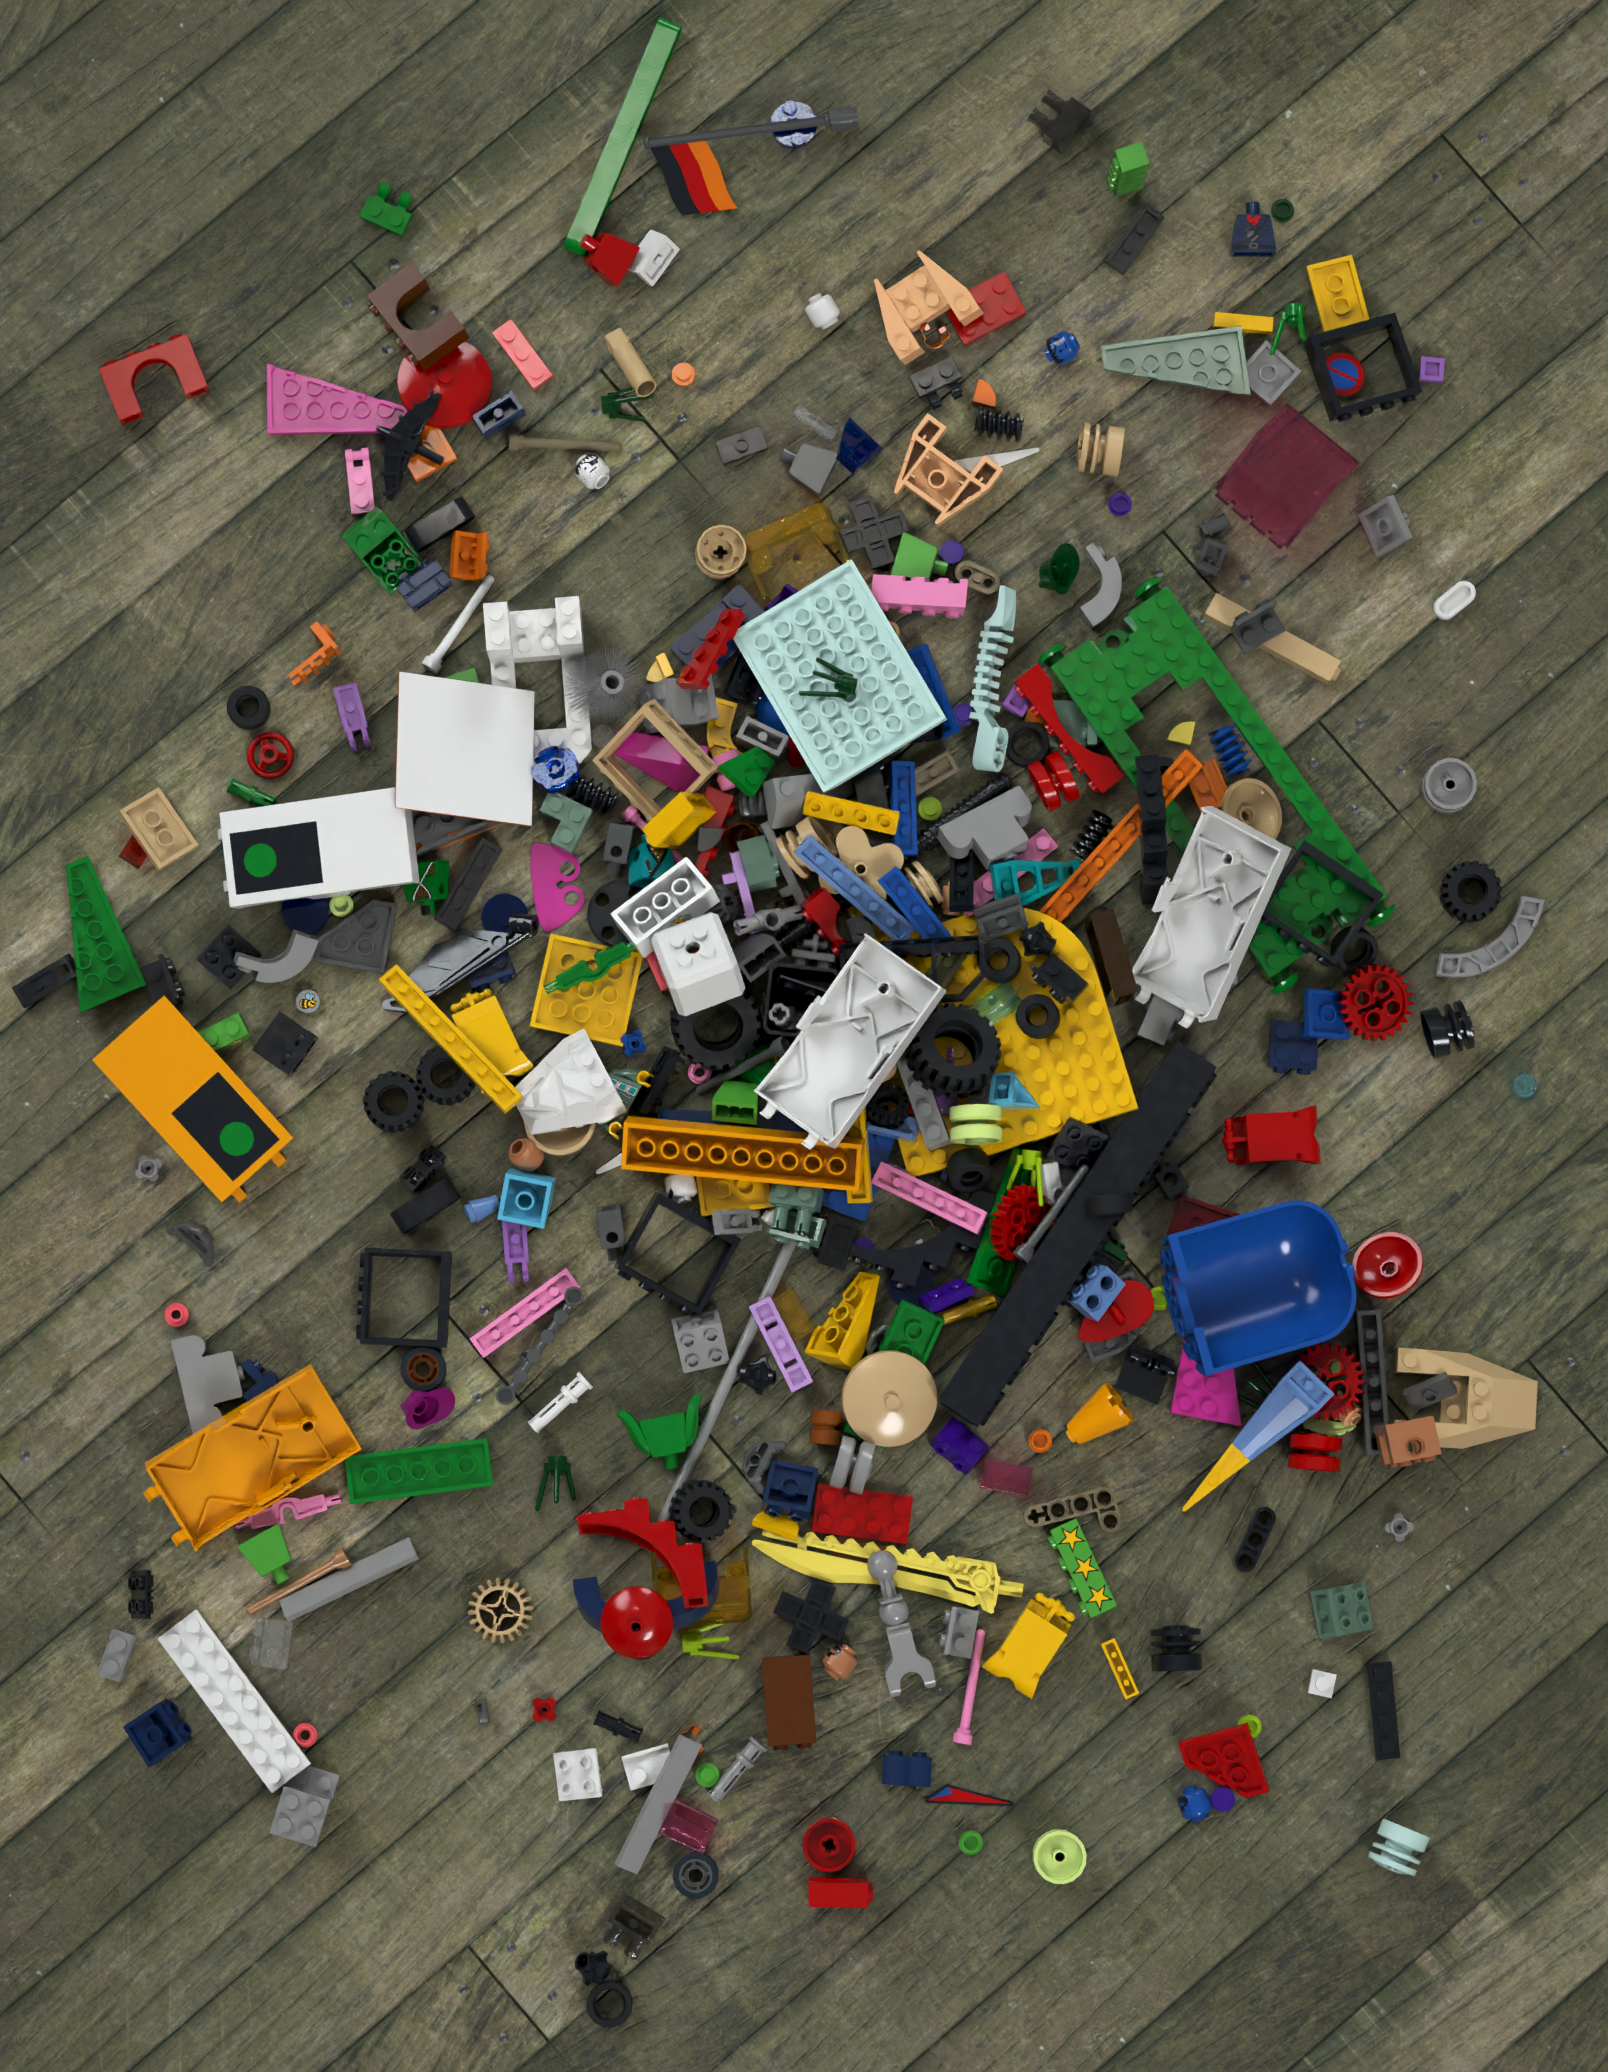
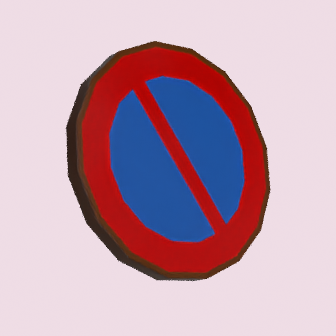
[1325,352,1365,398]

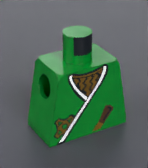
[402,860,449,916]

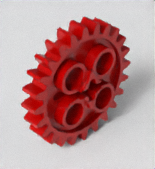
[1337,964,1413,1041]
[989,1184,1049,1262]
[1293,1343,1367,1421]

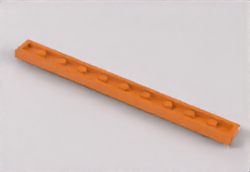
[1039,749,1205,923]

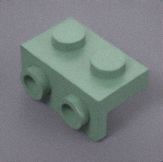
[768,1211,827,1250]

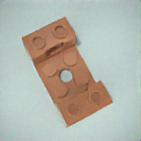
[1374,1416,1441,1469]

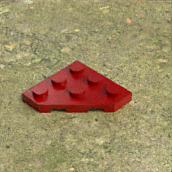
[1178,1723,1270,1798]

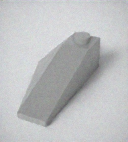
[762,774,854,829]

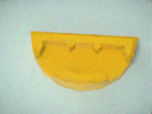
[752,1511,799,1541]

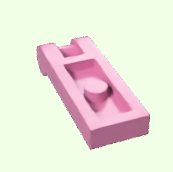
[345,447,375,516]

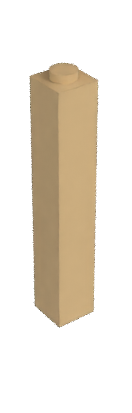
[1203,593,1342,685]

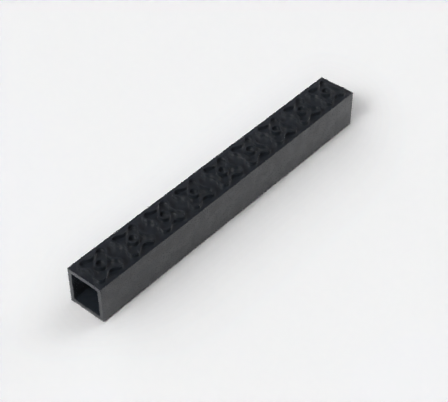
[937,1041,1217,1427]

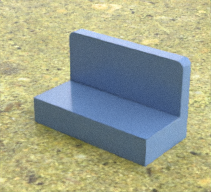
[866,1116,919,1143]

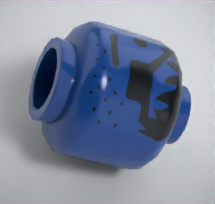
[1044,331,1081,366]
[1177,1785,1212,1823]

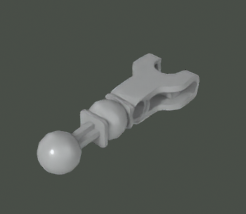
[867,1550,936,1698]

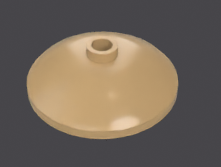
[1221,778,1282,839]
[524,1122,596,1156]

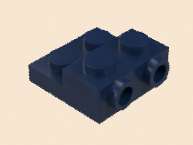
[1267,1020,1318,1075]
[761,1459,818,1522]
[123,1698,192,1767]

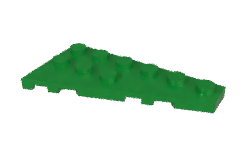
[66,856,146,1014]

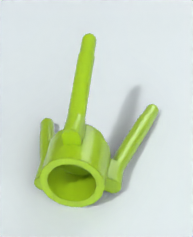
[1006,1149,1043,1206]
[682,1620,740,1660]

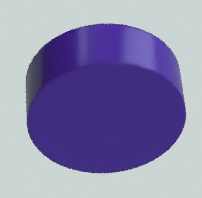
[940,540,963,565]
[1210,1787,1235,1812]

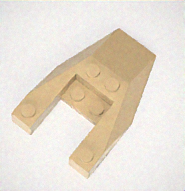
[1391,1348,1538,1449]

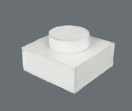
[1307,1669,1337,1698]

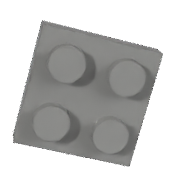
[1246,340,1301,407]

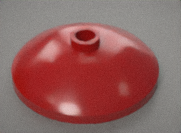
[1352,1232,1423,1299]
[600,1586,673,1659]

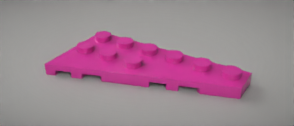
[267,364,408,435]
[1170,1340,1241,1426]

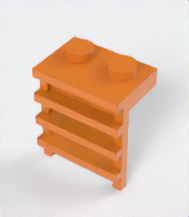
[288,621,342,686]

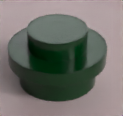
[1271,199,1294,223]

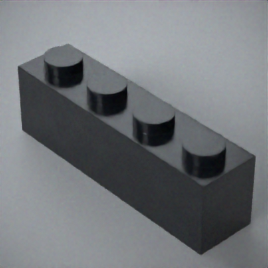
[852,760,892,847]

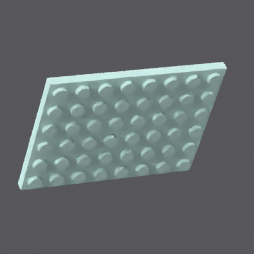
[733,559,947,794]

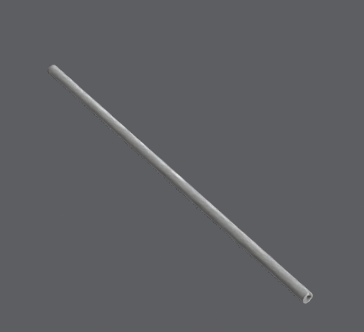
[657,1241,796,1521]

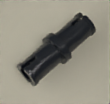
[593,1710,643,1743]

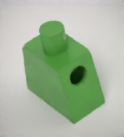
[891,532,948,581]
[712,1078,758,1125]
[237,1524,292,1585]

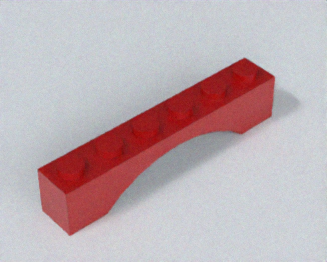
[1014,663,1124,794]
[695,786,737,880]

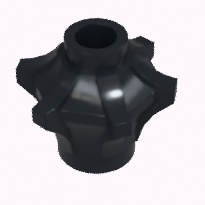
[1019,921,1057,957]
[739,1357,777,1395]
[575,1951,611,1986]

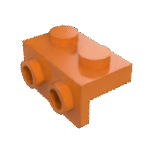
[449,530,489,582]

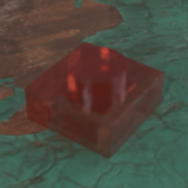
[119,836,147,869]

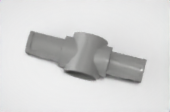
[733,905,803,936]

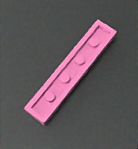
[963,828,1058,918]
[871,1161,989,1235]
[470,1268,580,1358]

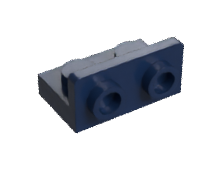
[467,952,516,993]

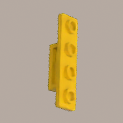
[803,791,900,835]

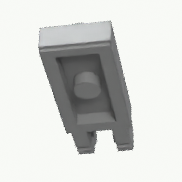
[712,1209,762,1235]

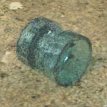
[1510,1074,1537,1099]

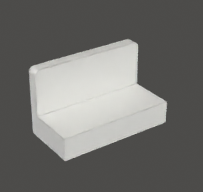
[628,230,680,287]

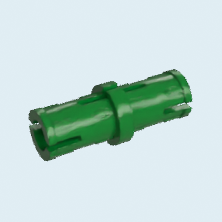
[227,779,276,807]

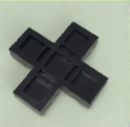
[835,495,910,570]
[773,1578,849,1654]

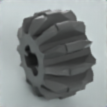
[738,790,768,818]
[704,884,740,924]

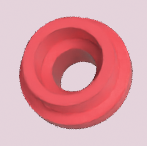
[165,1303,189,1327]
[293,1723,317,1747]

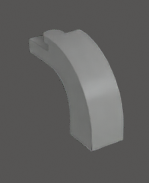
[1079,543,1122,630]
[233,929,319,983]

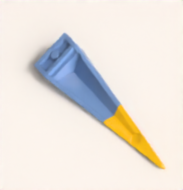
[1182,1359,1334,1512]

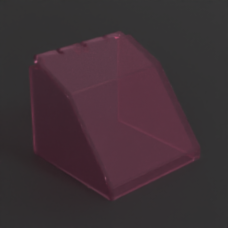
[1215,404,1360,550]

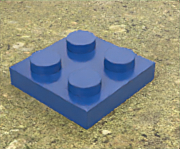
[1303,989,1350,1040]

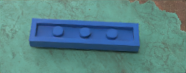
[908,644,961,741]
[889,761,918,857]
[877,866,952,955]

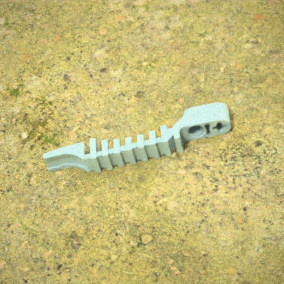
[969,585,1016,772]

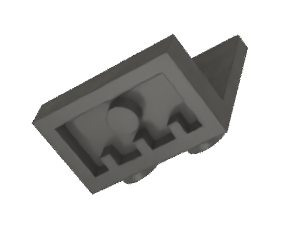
[1230,599,1286,655]

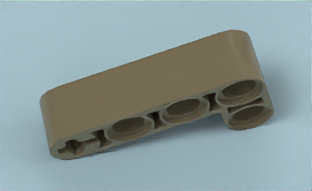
[1023,1487,1121,1532]

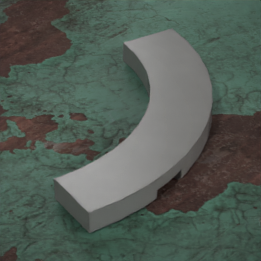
[1435,896,1545,978]

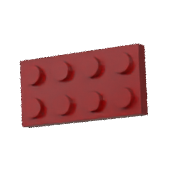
[812,1484,913,1544]

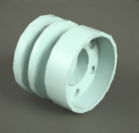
[1368,1819,1430,1876]

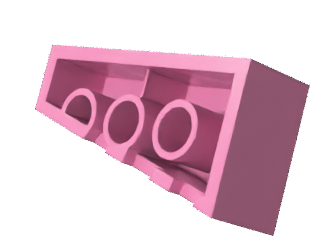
[871,574,968,619]

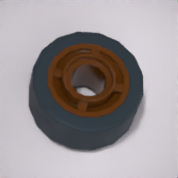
[401,1346,446,1392]

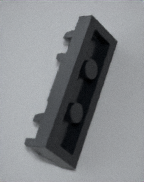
[630,1046,685,1117]

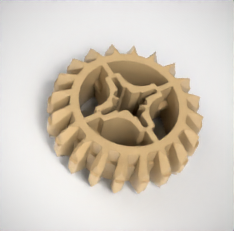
[468,1578,533,1643]

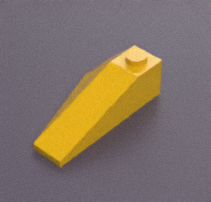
[804,1272,880,1371]

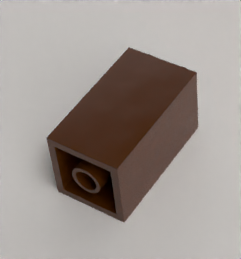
[762,1654,816,1751]

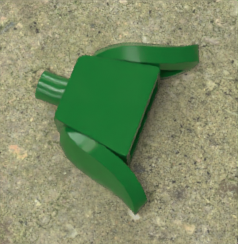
[616,1394,703,1470]

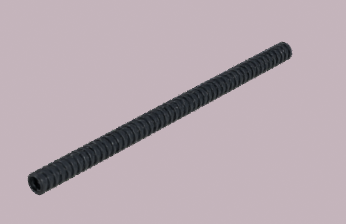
[711,773,1012,1007]

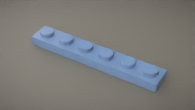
[794,834,915,940]

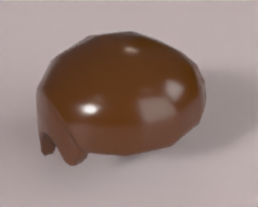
[723,822,761,853]

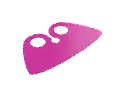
[530,843,584,932]

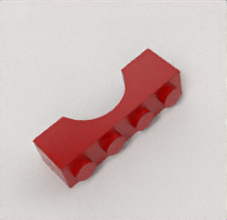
[800,887,851,962]

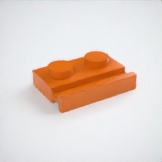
[1188,758,1228,814]

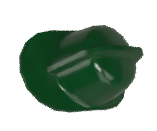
[1038,543,1080,595]

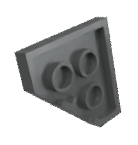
[314,900,397,974]

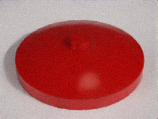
[397,342,492,429]

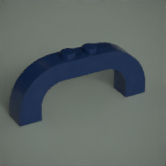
[573,1560,720,1632]

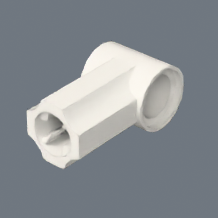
[1041,1159,1068,1206]

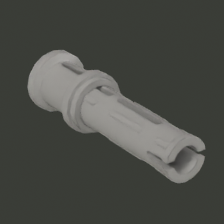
[707,1736,768,1803]

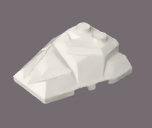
[515,1029,627,1135]

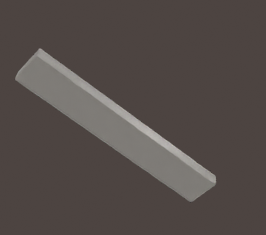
[279,1537,419,1622]
[614,1734,702,1874]

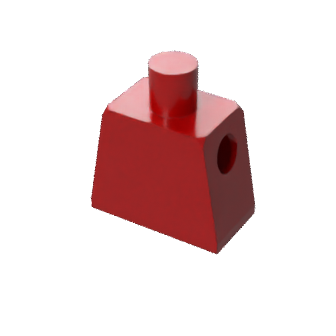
[579,233,640,287]

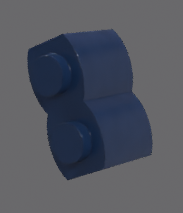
[881,1750,932,1787]

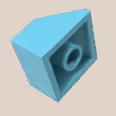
[497,1168,557,1229]

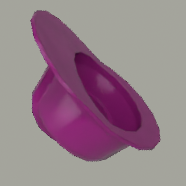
[400,1388,455,1430]

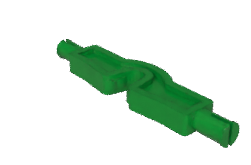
[543,941,636,994]

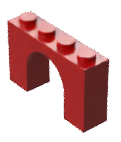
[99,334,210,425]
[808,1876,873,1908]

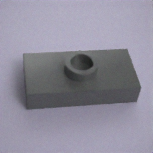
[1403,1372,1457,1411]

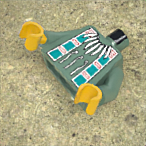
[598,1069,654,1140]

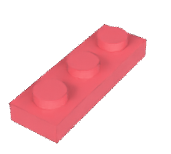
[492,319,553,390]

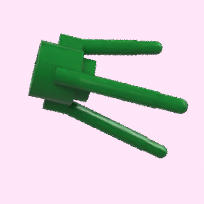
[1270,303,1307,355]

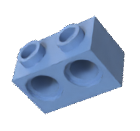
[1068,1263,1126,1322]

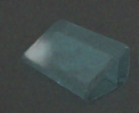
[968,981,1022,1026]

